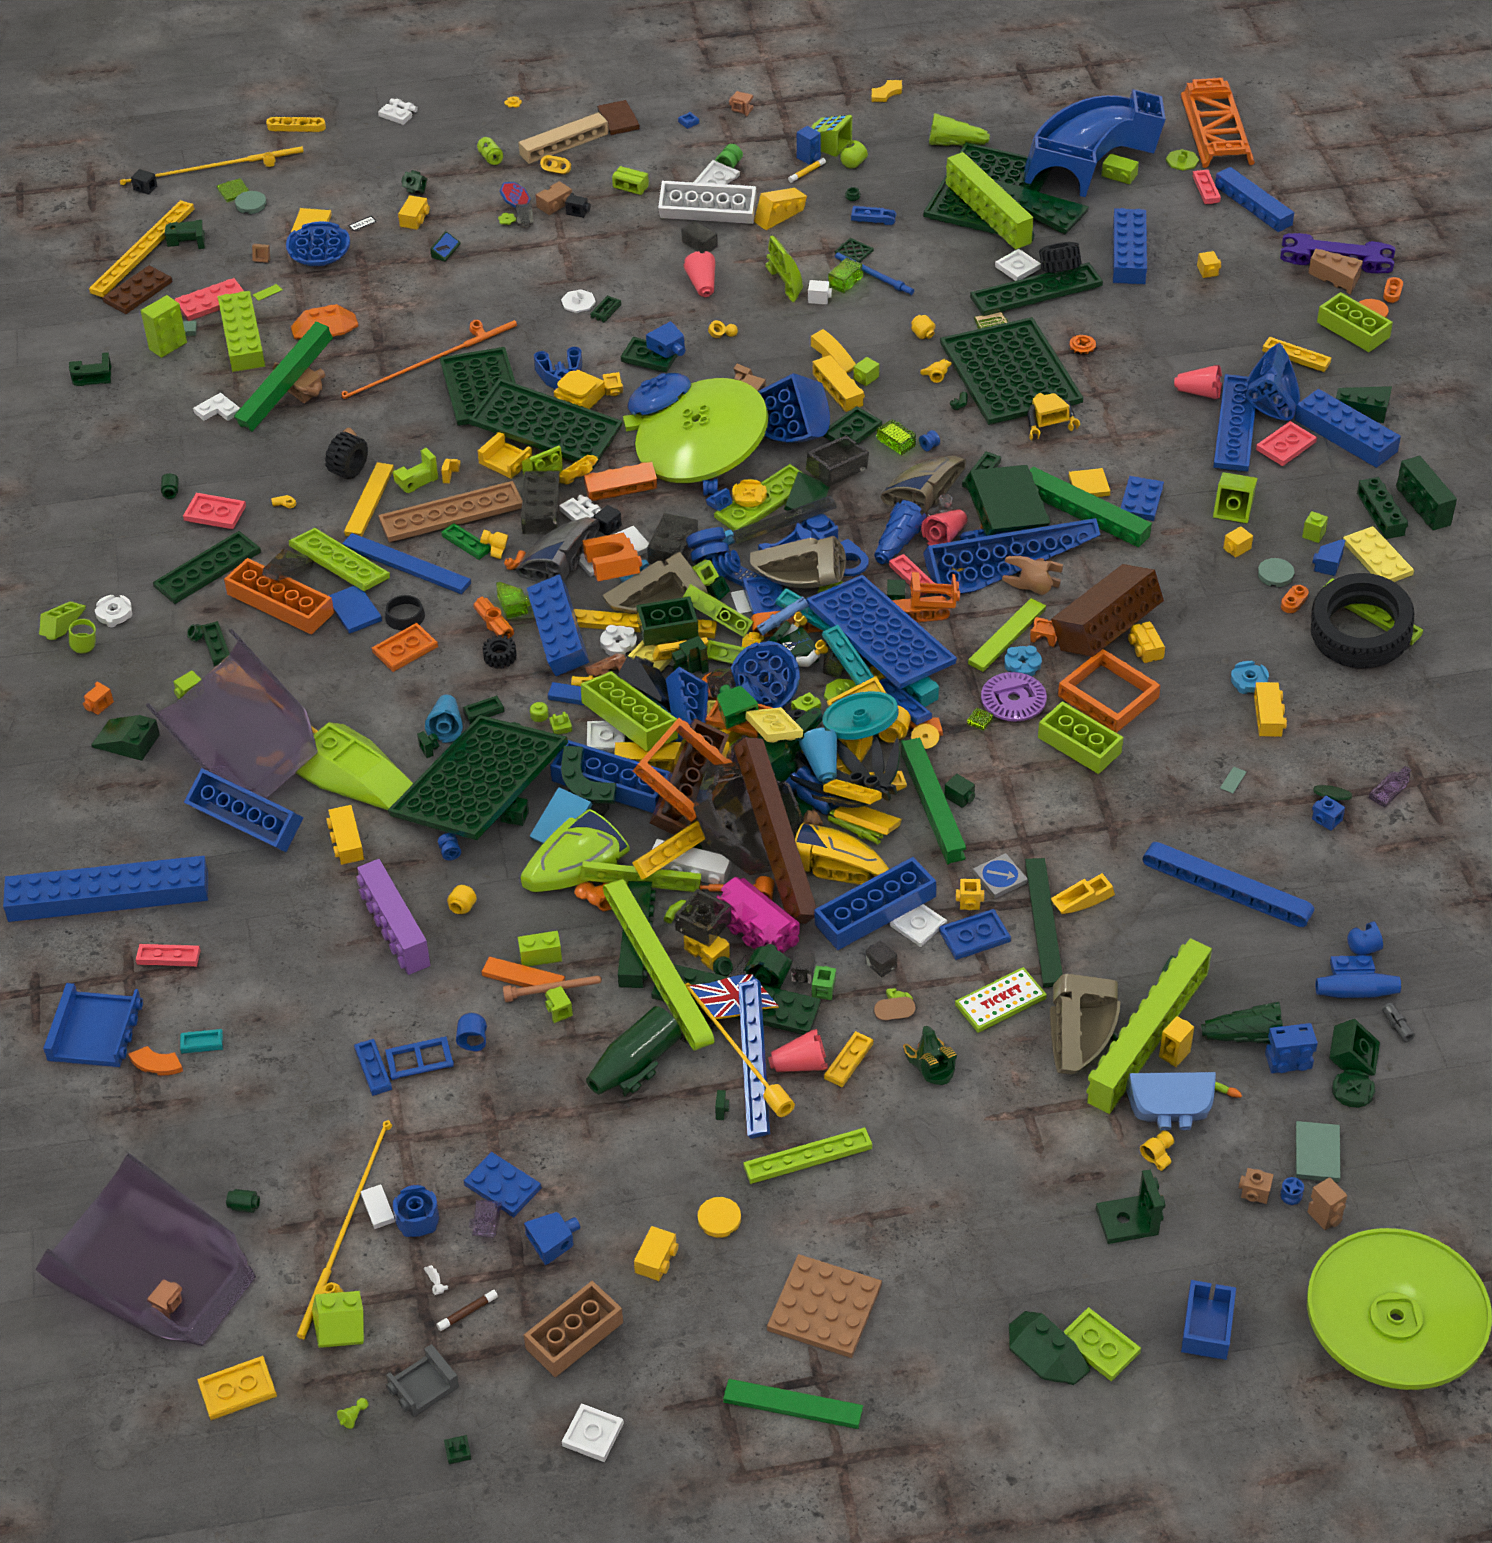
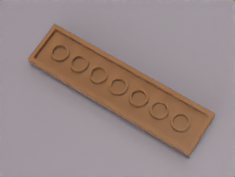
[379,481,524,542]

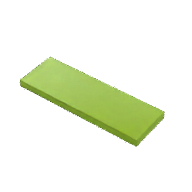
[714,464,803,534]
[289,528,390,591]

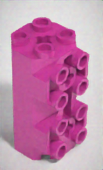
[714,877,800,953]

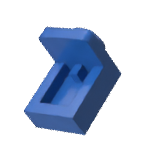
[706,488,733,511]

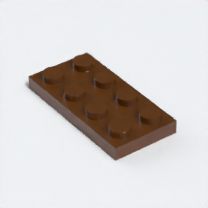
[102,265,173,314]

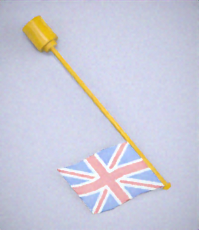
[685,974,795,1117]

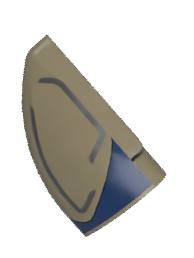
[881,456,966,515]

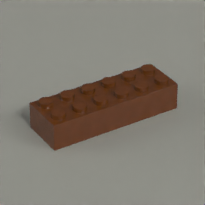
[649,719,729,835]

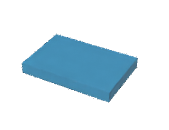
[530,787,593,844]

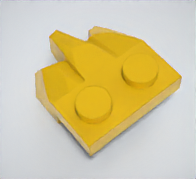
[554,455,598,485]

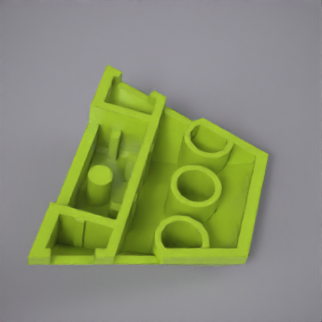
[765,235,803,302]

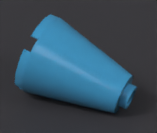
[425,695,463,743]
[799,728,837,784]

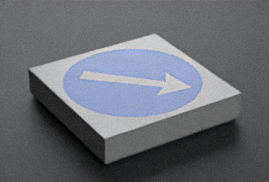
[973,853,1028,899]

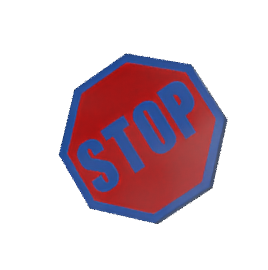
[499,182,530,208]

